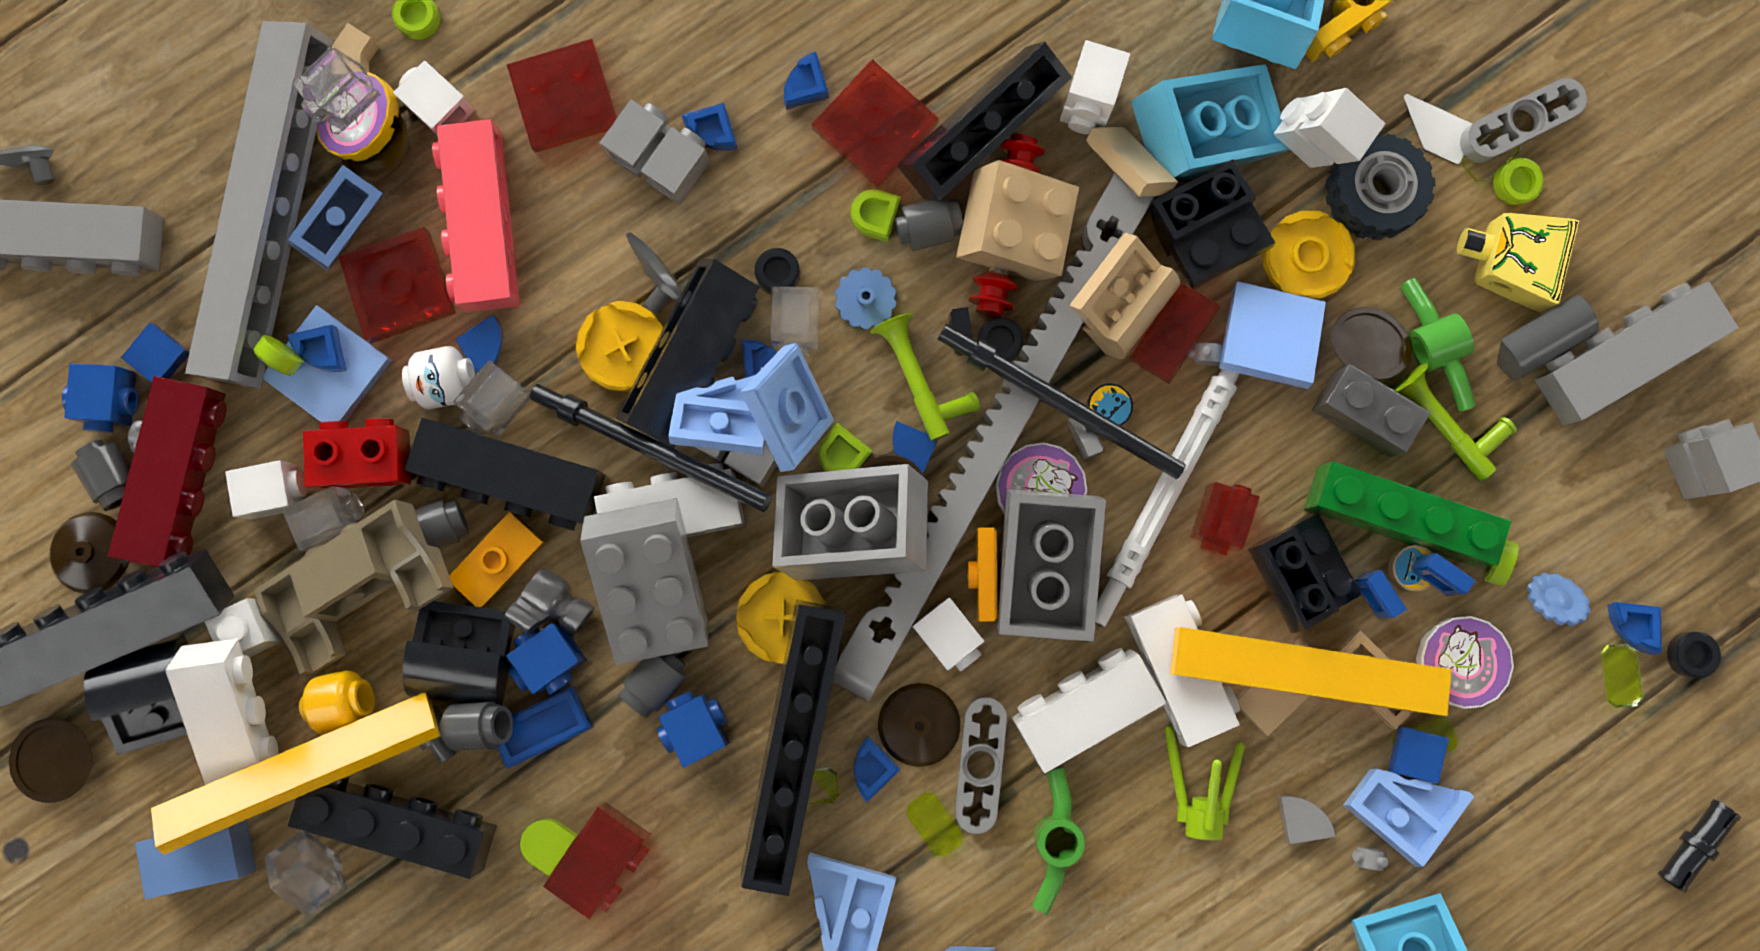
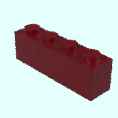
[108,376,227,567]

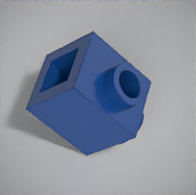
[62,363,139,433]
[506,623,587,695]
[657,690,730,768]

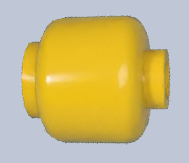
[299,670,375,735]

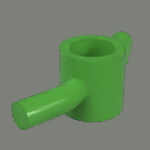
[1400,278,1476,411]
[1032,766,1085,915]

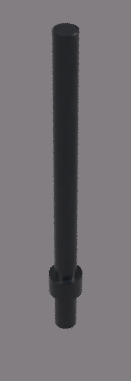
[937,323,1186,480]
[530,384,772,512]

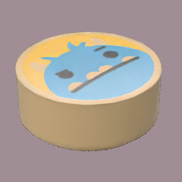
[1388,545,1433,592]

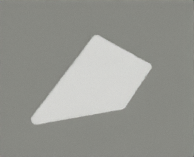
[1404,94,1472,164]

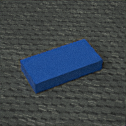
[497,686,594,769]

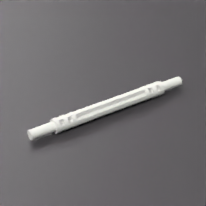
[1095,369,1240,627]

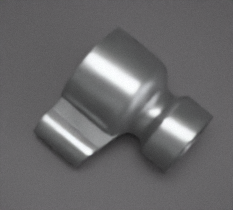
[504,567,595,637]

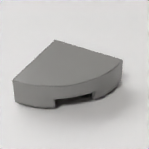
[1066,418,1104,461]
[1278,795,1336,844]

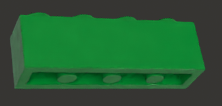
[1304,461,1512,567]

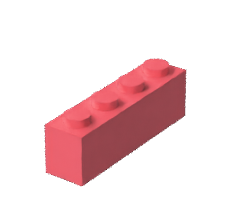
[432,119,520,313]

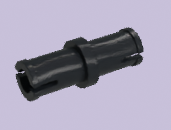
[1658,799,1742,893]

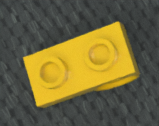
[1305,0,1394,63]

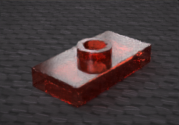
[1130,282,1220,384]

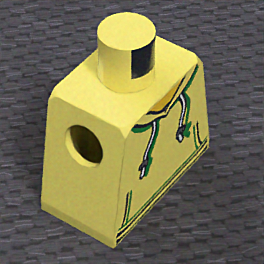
[1457,213,1579,312]

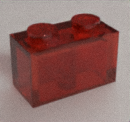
[543,802,651,919]

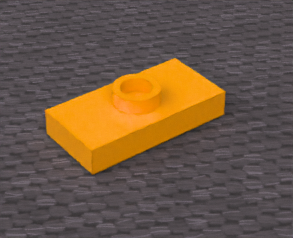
[449,512,545,608]
[967,528,997,621]

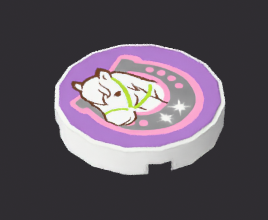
[995,442,1087,514]
[1416,616,1514,709]

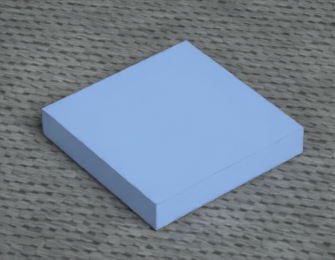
[1219,281,1326,389]
[263,305,392,422]
[741,343,834,472]

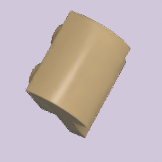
[1069,233,1180,359]

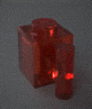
[1190,482,1260,556]

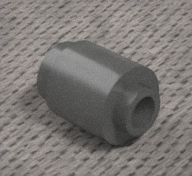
[895,197,963,251]
[71,440,130,511]
[415,499,469,549]
[619,653,687,718]
[439,702,513,751]

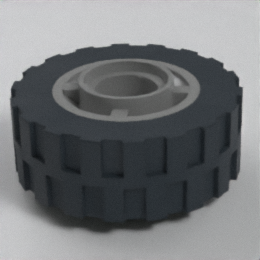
[1325,134,1436,240]

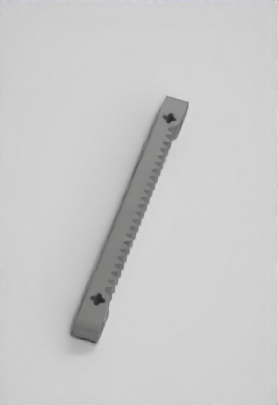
[832,173,1154,702]

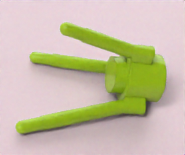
[1165,725,1245,841]

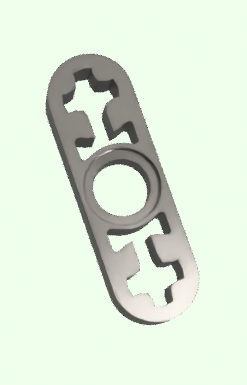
[1460,78,1587,163]
[955,697,1007,834]

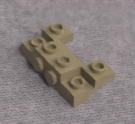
[254,500,453,676]

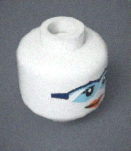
[402,346,476,410]

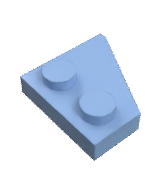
[668,367,765,455]
[1343,769,1474,867]
[807,852,896,951]

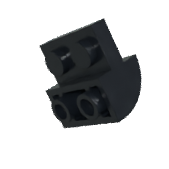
[1150,159,1275,290]
[1248,513,1362,633]
[403,601,515,706]
[84,633,189,755]

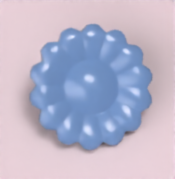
[835,267,896,330]
[1526,572,1591,627]

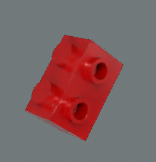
[303,418,411,490]

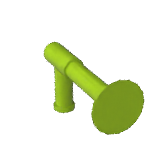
[870,313,980,442]
[1390,363,1517,481]

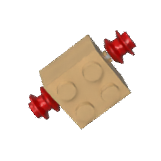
[956,134,1079,317]

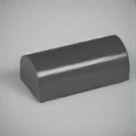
[1497,295,1599,380]

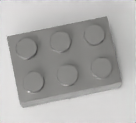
[772,464,928,580]
[995,489,1106,642]
[580,498,708,665]

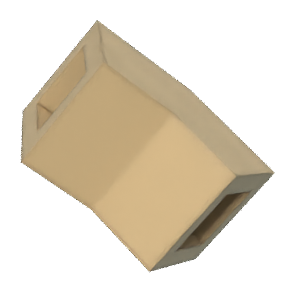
[332,23,379,78]

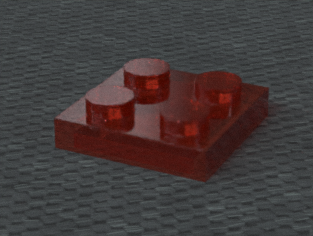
[506,39,617,153]
[811,59,939,188]
[339,227,456,344]

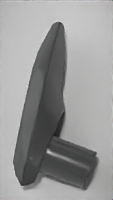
[0,145,55,185]
[626,232,680,314]

